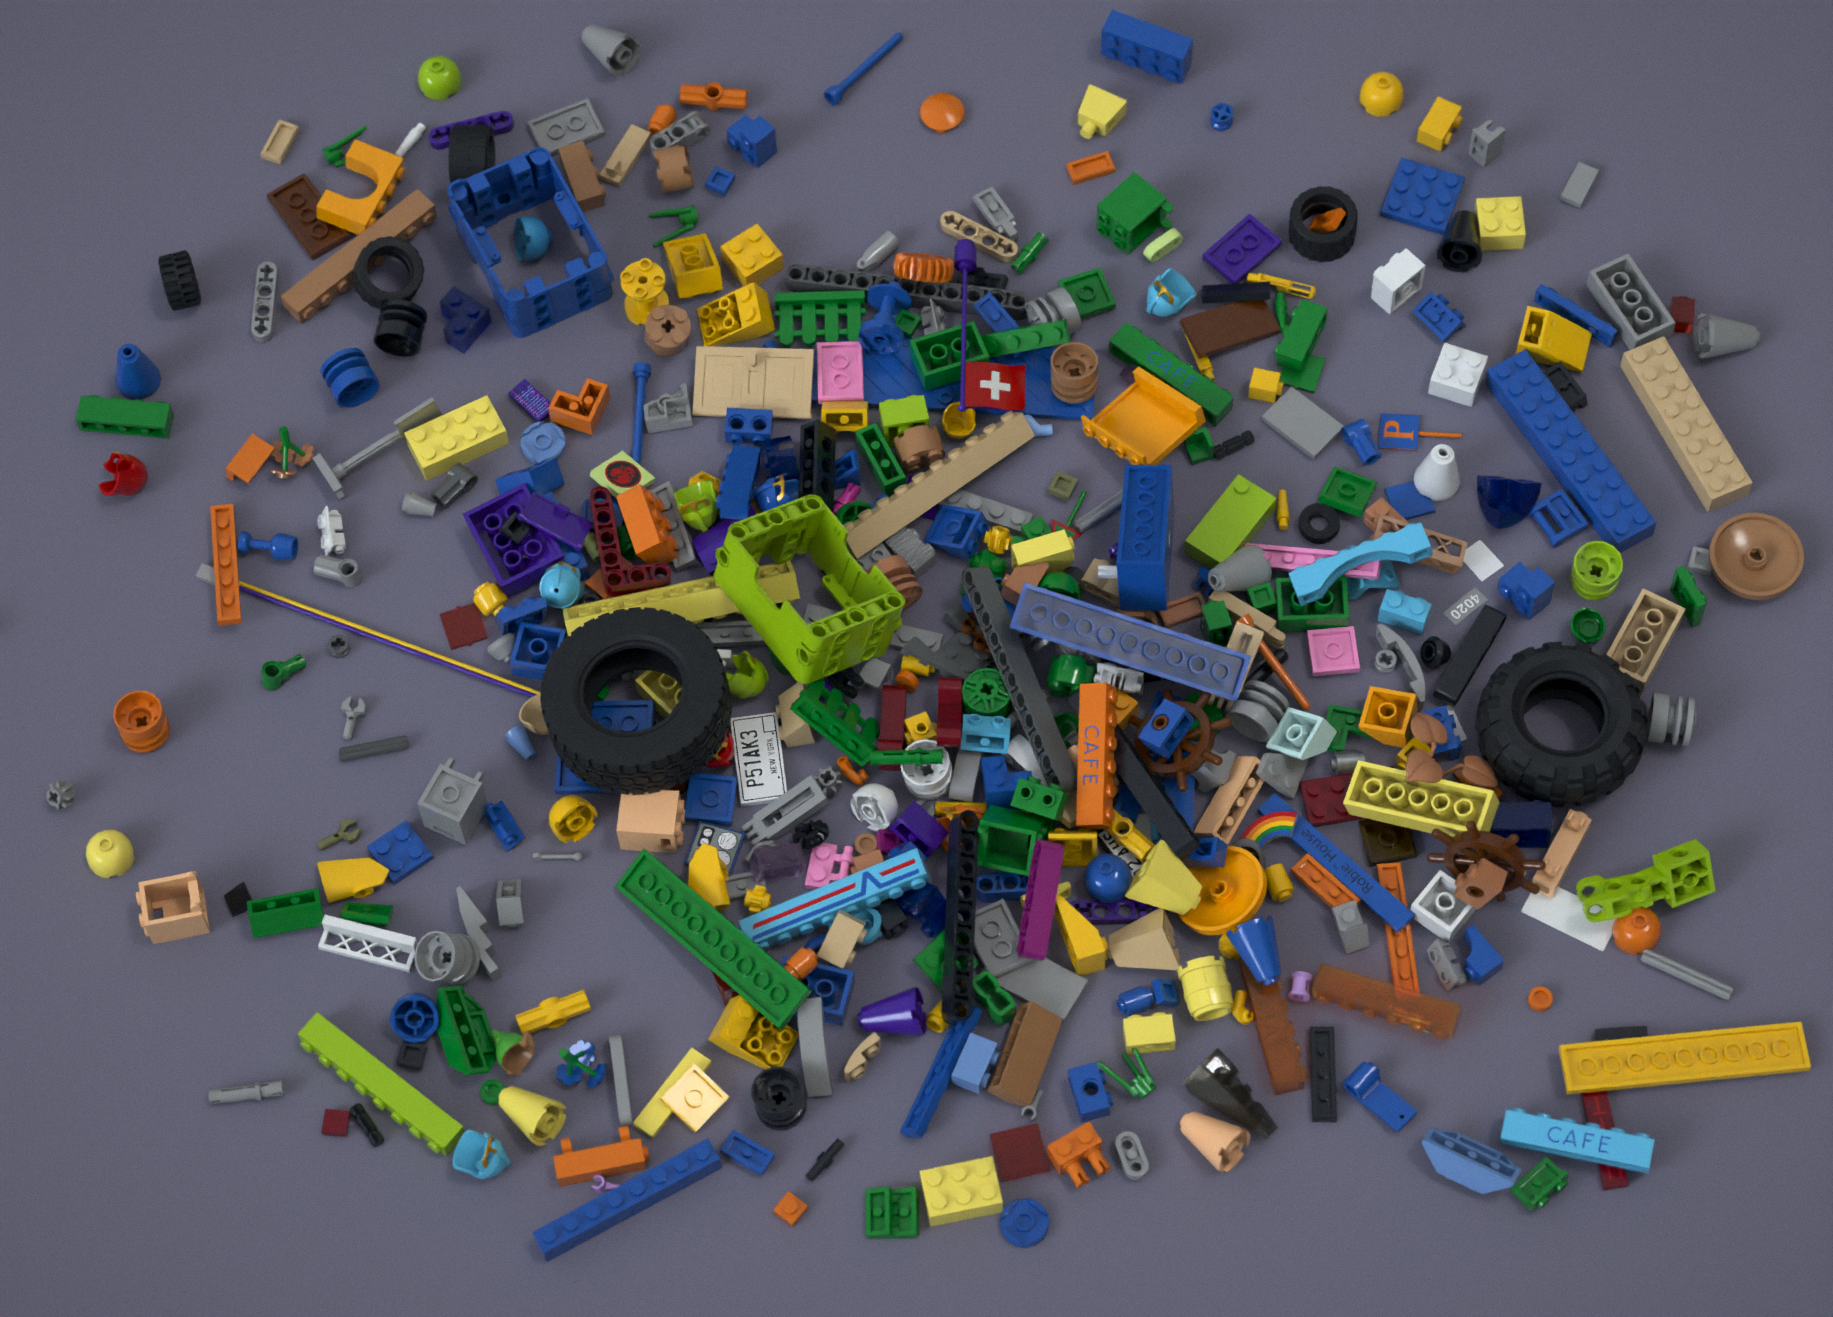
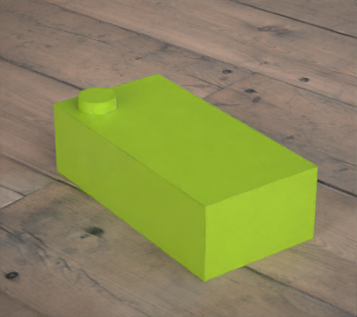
[1184,474,1277,569]

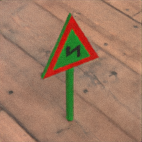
[1052,490,1087,541]

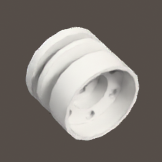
[900,739,953,801]

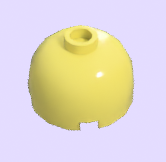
[86,830,135,878]

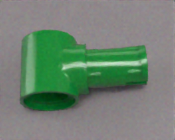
[261,654,307,690]

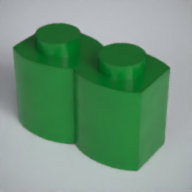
[972,970,1015,1026]

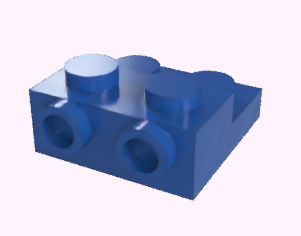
[924,504,989,559]
[496,597,547,635]

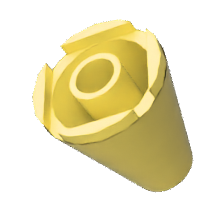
[499,1086,566,1146]

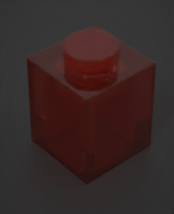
[1669,296,1695,334]

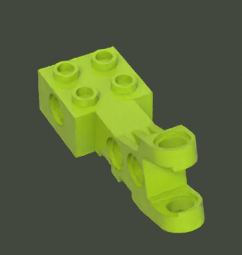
[1576,839,1716,923]

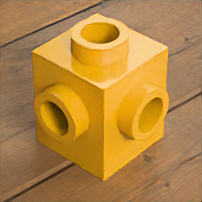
[904,711,937,746]

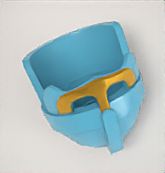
[1146,268,1196,317]
[540,561,585,608]
[453,1130,511,1179]

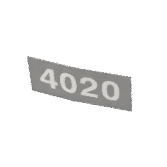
[1443,587,1488,625]

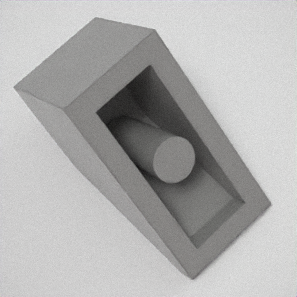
[496,879,524,927]

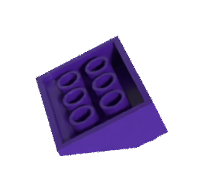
[463,483,565,598]

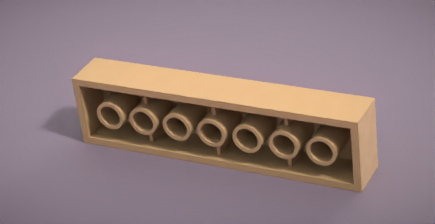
[1620,336,1753,512]

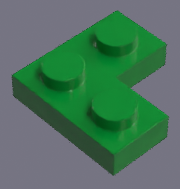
[1326,704,1371,753]

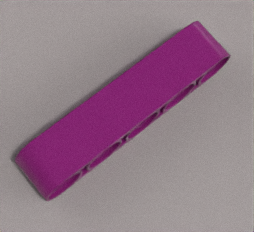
[1017,839,1064,961]

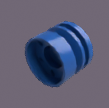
[320,348,380,408]

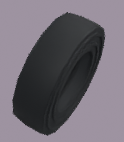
[1298,503,1340,544]

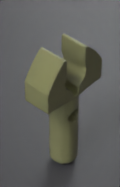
[317,819,362,850]

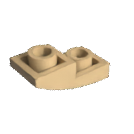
[844,1032,881,1082]

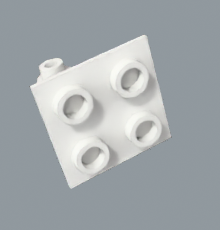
[1094,663,1144,695]

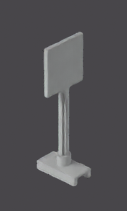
[313,397,442,501]

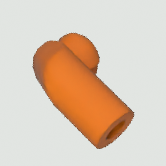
[837,756,869,785]

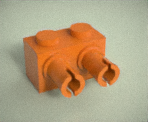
[1047,1122,1112,1189]

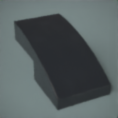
[957,267,1009,289]

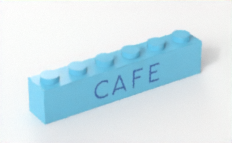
[1501,1108,1655,1174]

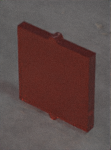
[440,603,488,650]

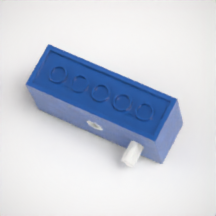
[1098,465,1175,611]

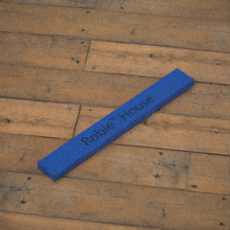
[1258,793,1415,933]

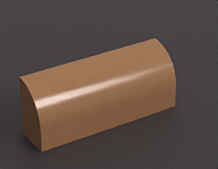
[987,1001,1063,1106]

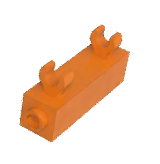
[553,1126,650,1187]

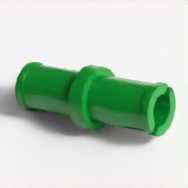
[1011,232,1049,274]

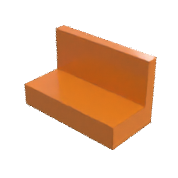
[226,433,275,484]

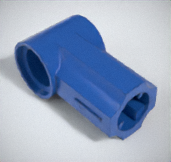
[1341,419,1381,466]

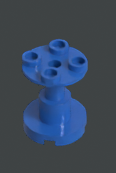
[858,282,912,355]

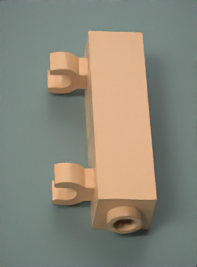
[1532,809,1592,898]

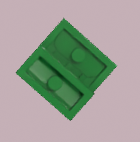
[865,1186,919,1239]

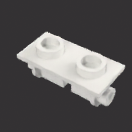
[318,506,346,556]

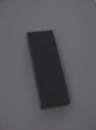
[1202,282,1270,303]

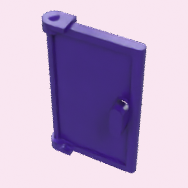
[517,492,593,552]

